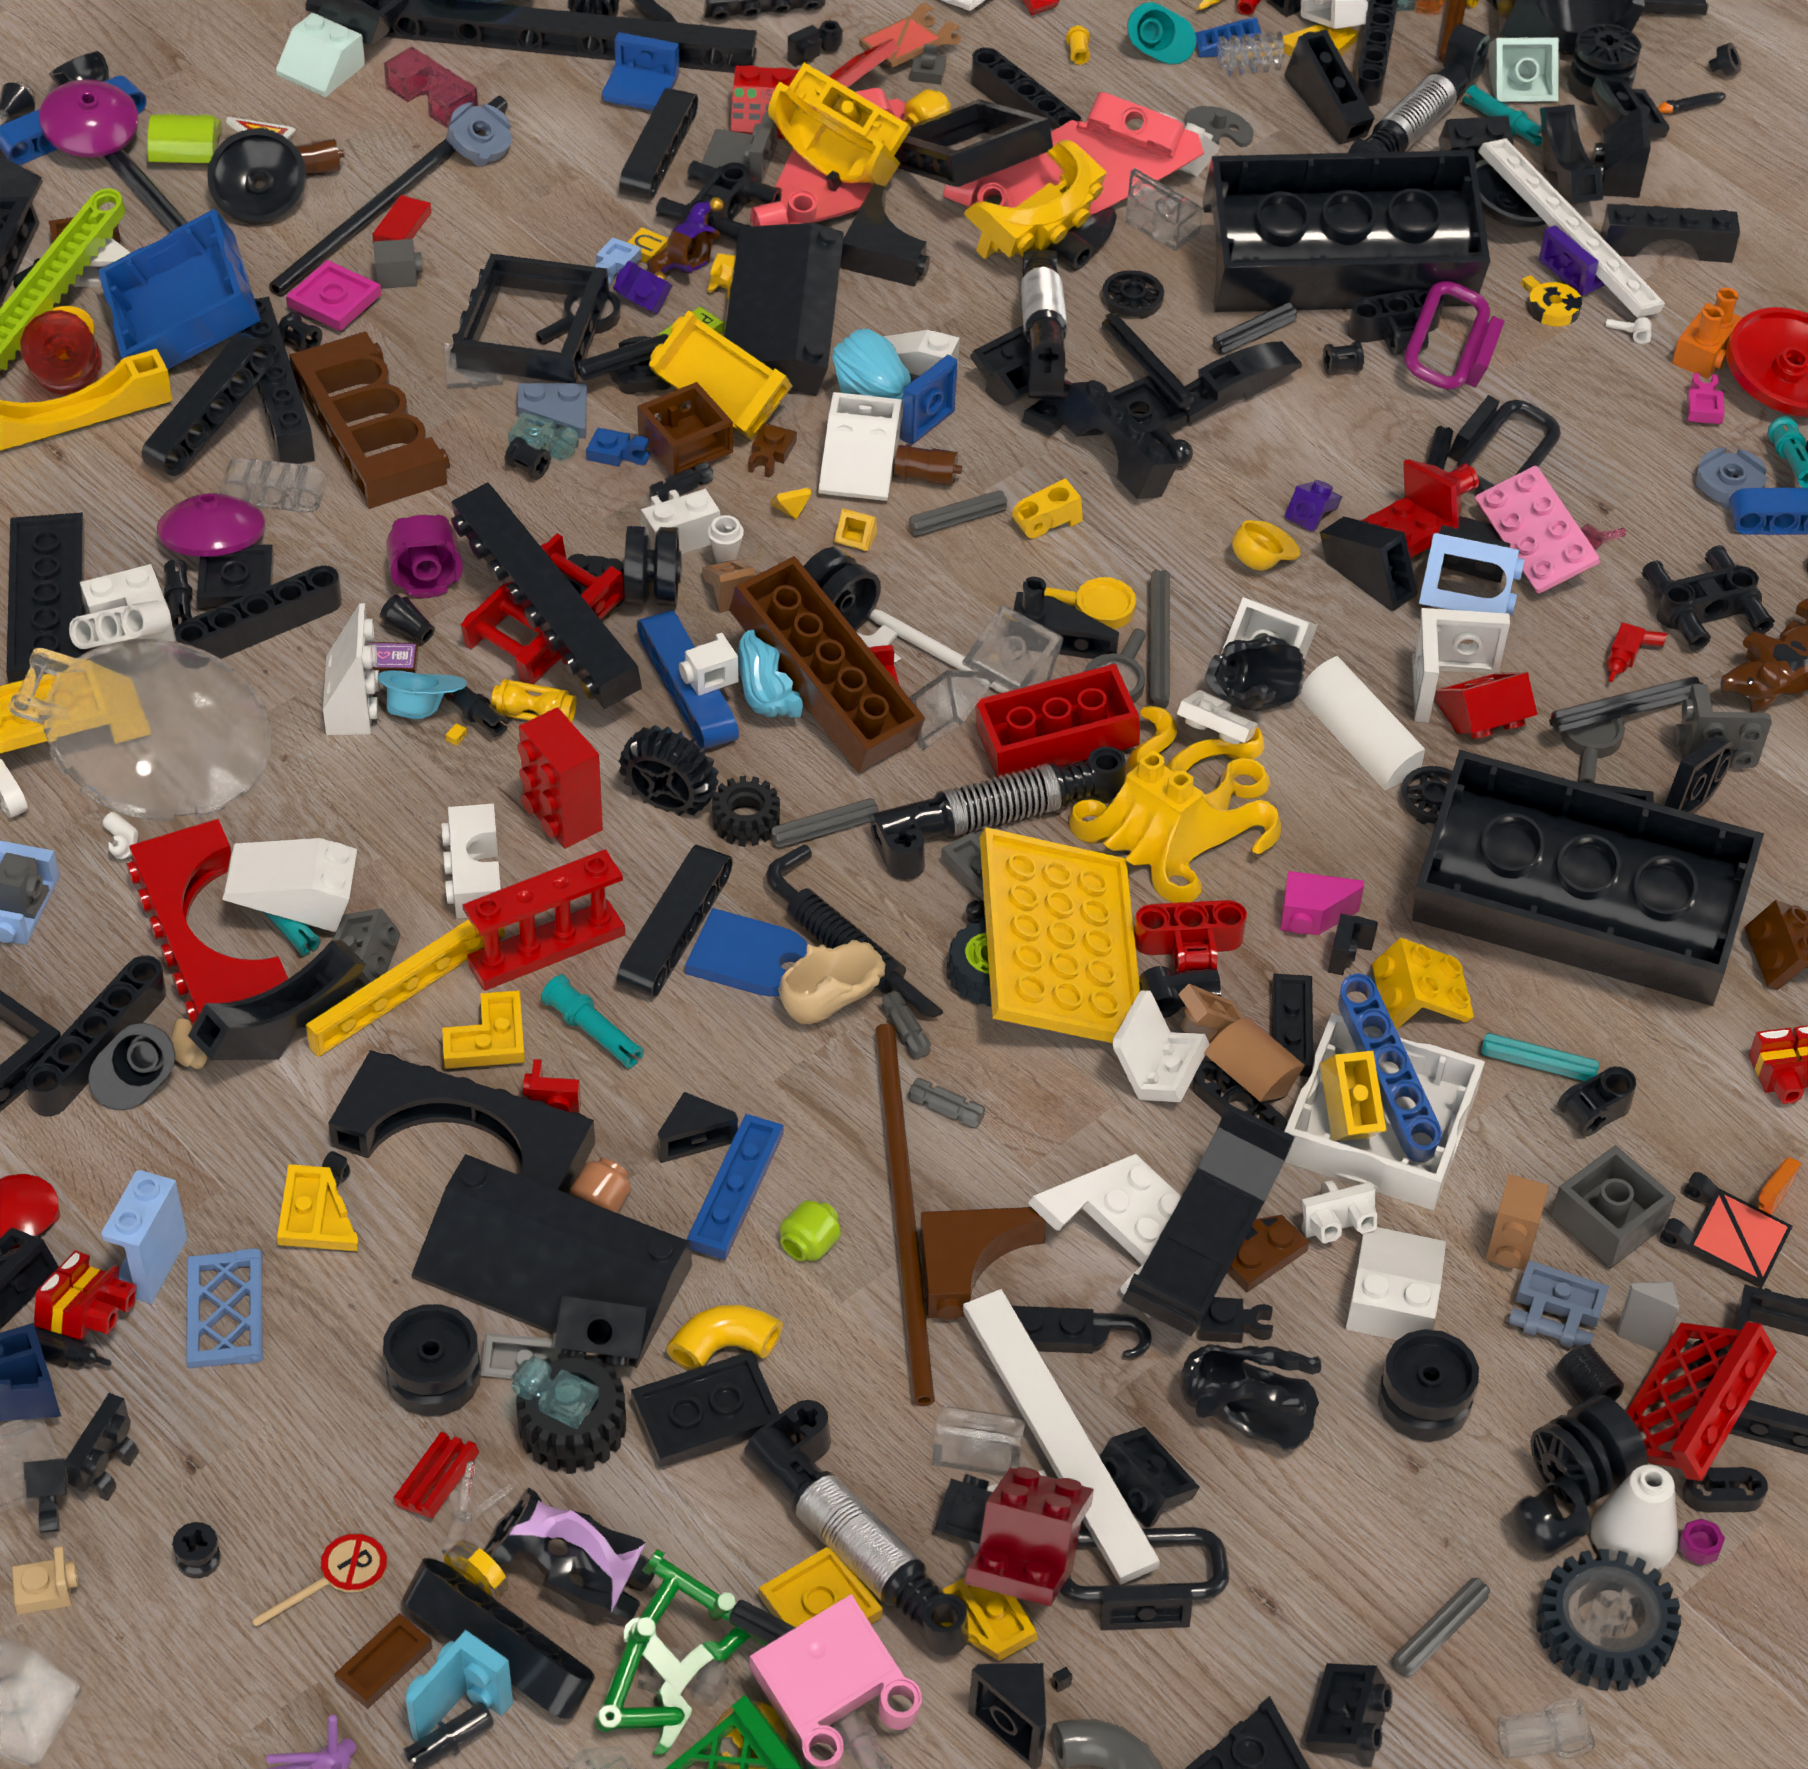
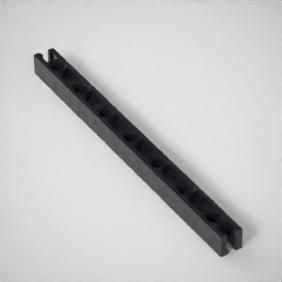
[305,0,757,73]

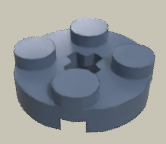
[446,103,512,166]
[1695,448,1767,510]

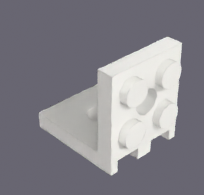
[1412,608,1510,723]

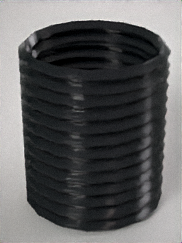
[1555,1344,1624,1403]

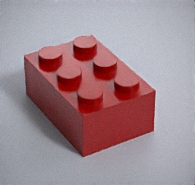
[517,707,603,849]

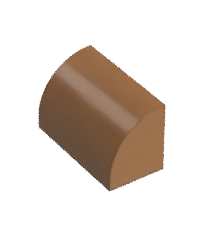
[1204,1017,1305,1102]

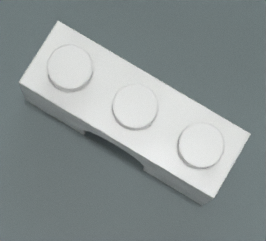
[441,804,501,919]

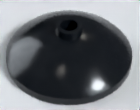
[207,129,307,224]
[1476,159,1546,228]

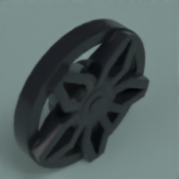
[1102,270,1164,319]
[1400,766,1452,824]

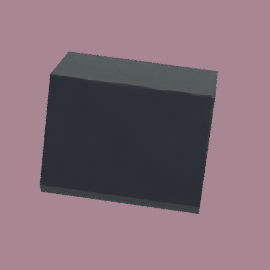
[968,1663,1047,1769]

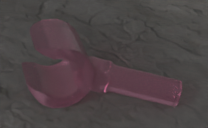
[1581,524,1626,550]

